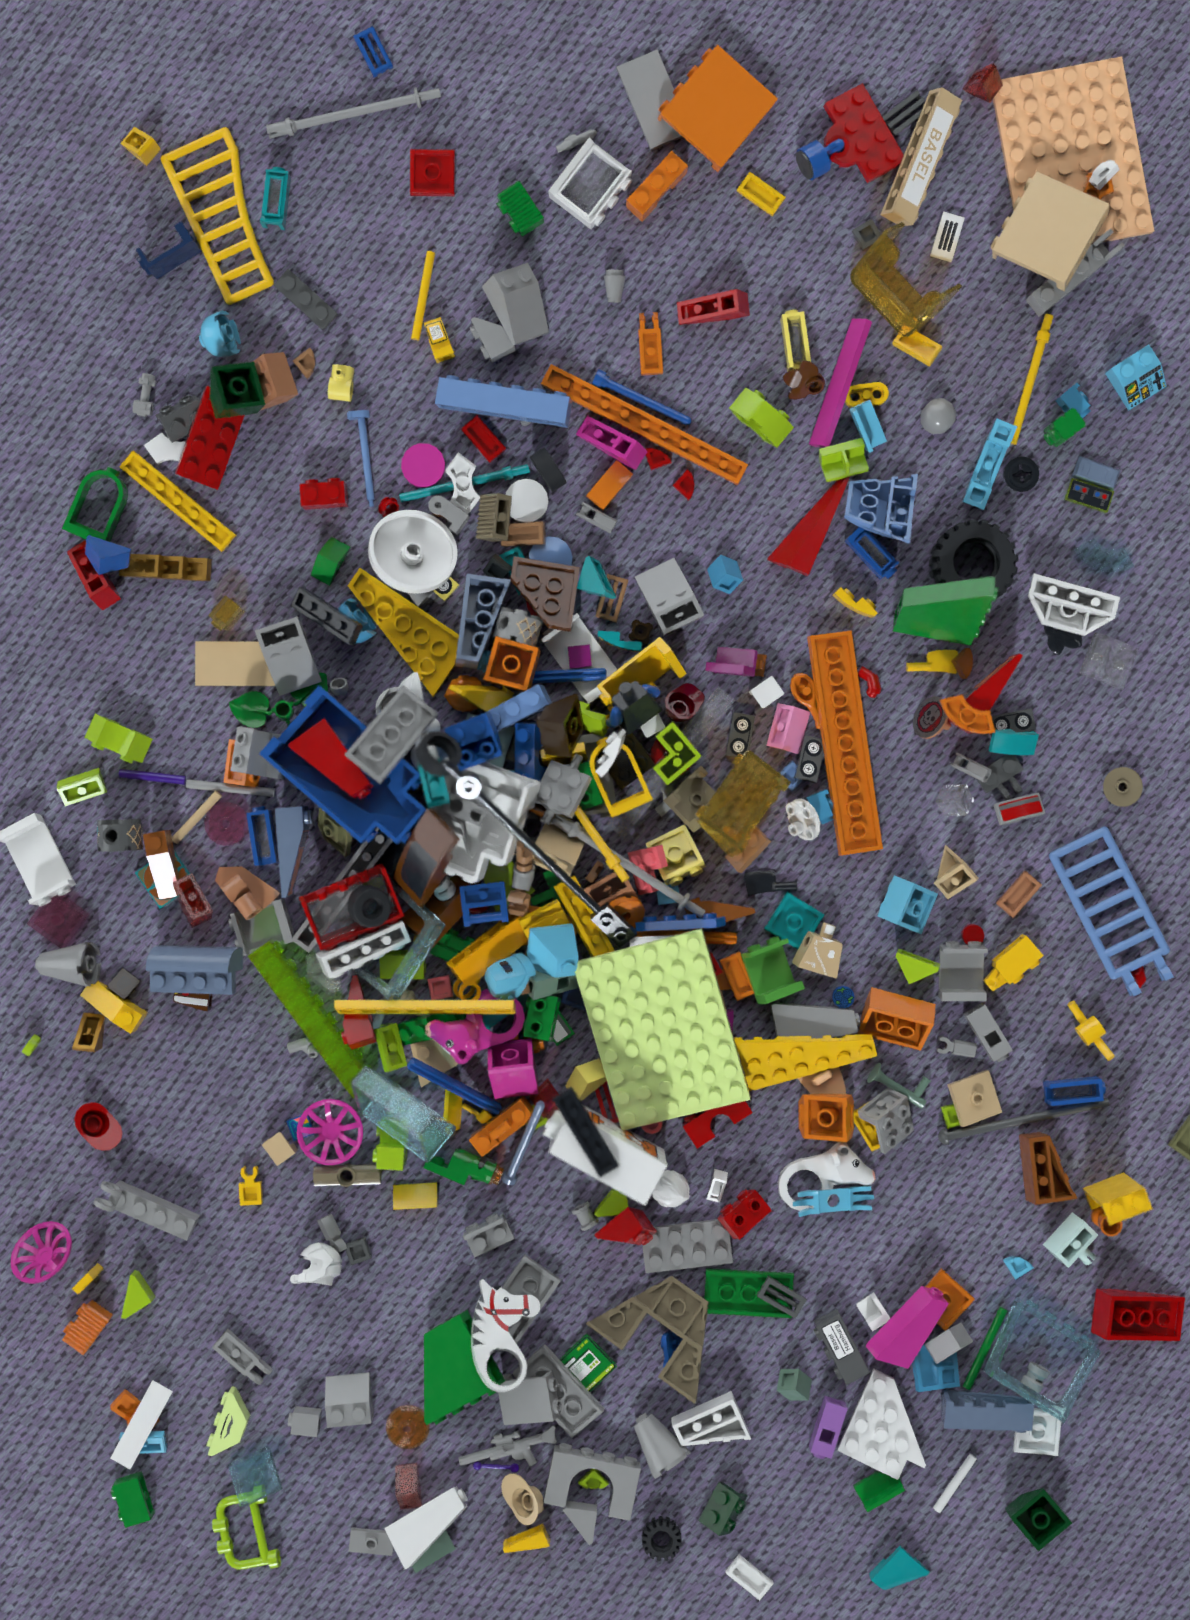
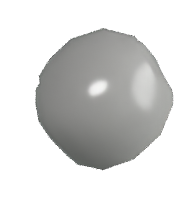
[921,398,956,434]

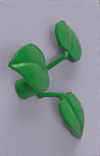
[229,672,328,728]

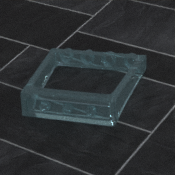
[352,879,446,1000]
[983,1297,1101,1423]

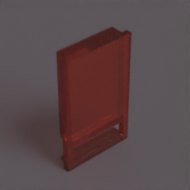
[529,1078,559,1119]

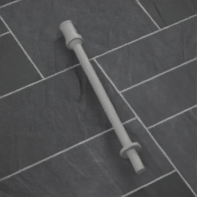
[266,87,441,139]
[551,814,705,918]

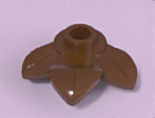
[783,361,825,400]

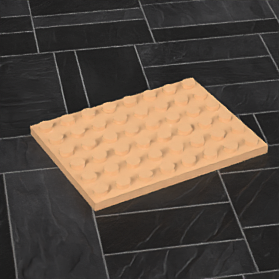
[990,56,1154,245]

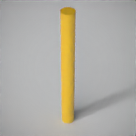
[411,251,435,341]

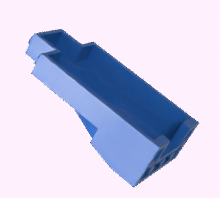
[259,686,427,844]

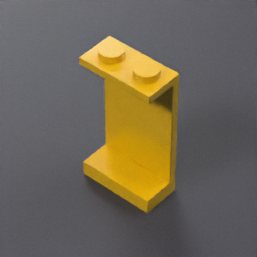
[597,637,687,713]
[1083,1172,1153,1225]

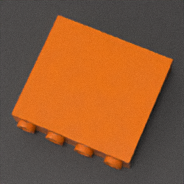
[658,44,778,172]

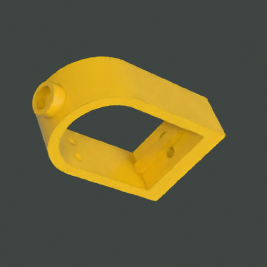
[590,737,653,818]

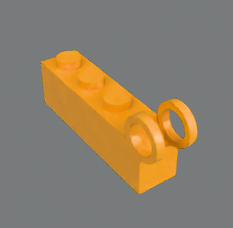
[446,914,528,1000]

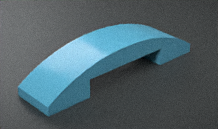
[963,419,1017,510]

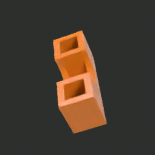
[626,151,688,222]

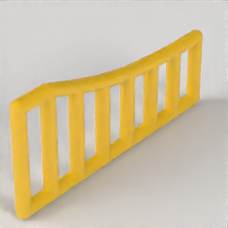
[160,127,274,305]

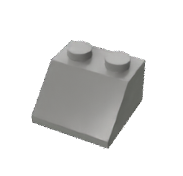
[325,1372,374,1428]

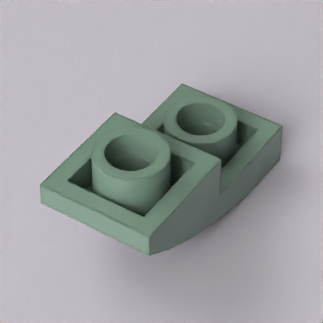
[412,1530,456,1573]

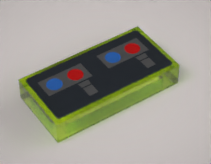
[1064,478,1114,513]

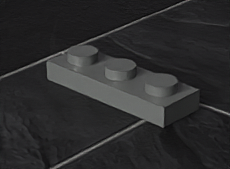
[274,269,338,331]

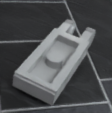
[212,1329,272,1385]

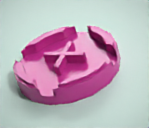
[401,443,445,488]

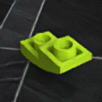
[579,701,607,737]

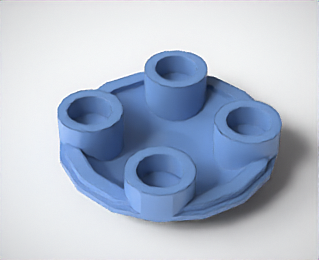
[529,537,573,566]

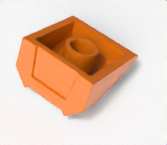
[798,1094,854,1142]

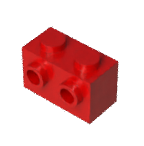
[299,478,348,510]
[717,1189,772,1240]

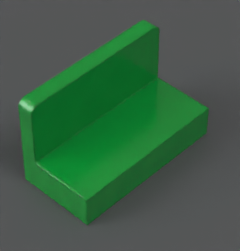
[853,1471,905,1512]

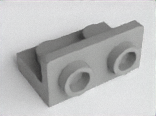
[463,1213,515,1257]

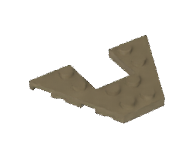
[586,1276,709,1404]

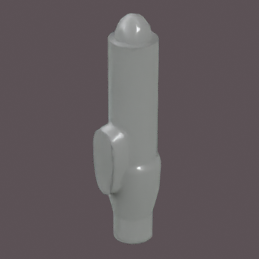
[556,130,597,153]

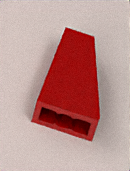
[288,719,374,799]

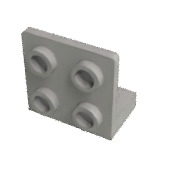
[858,1087,914,1154]

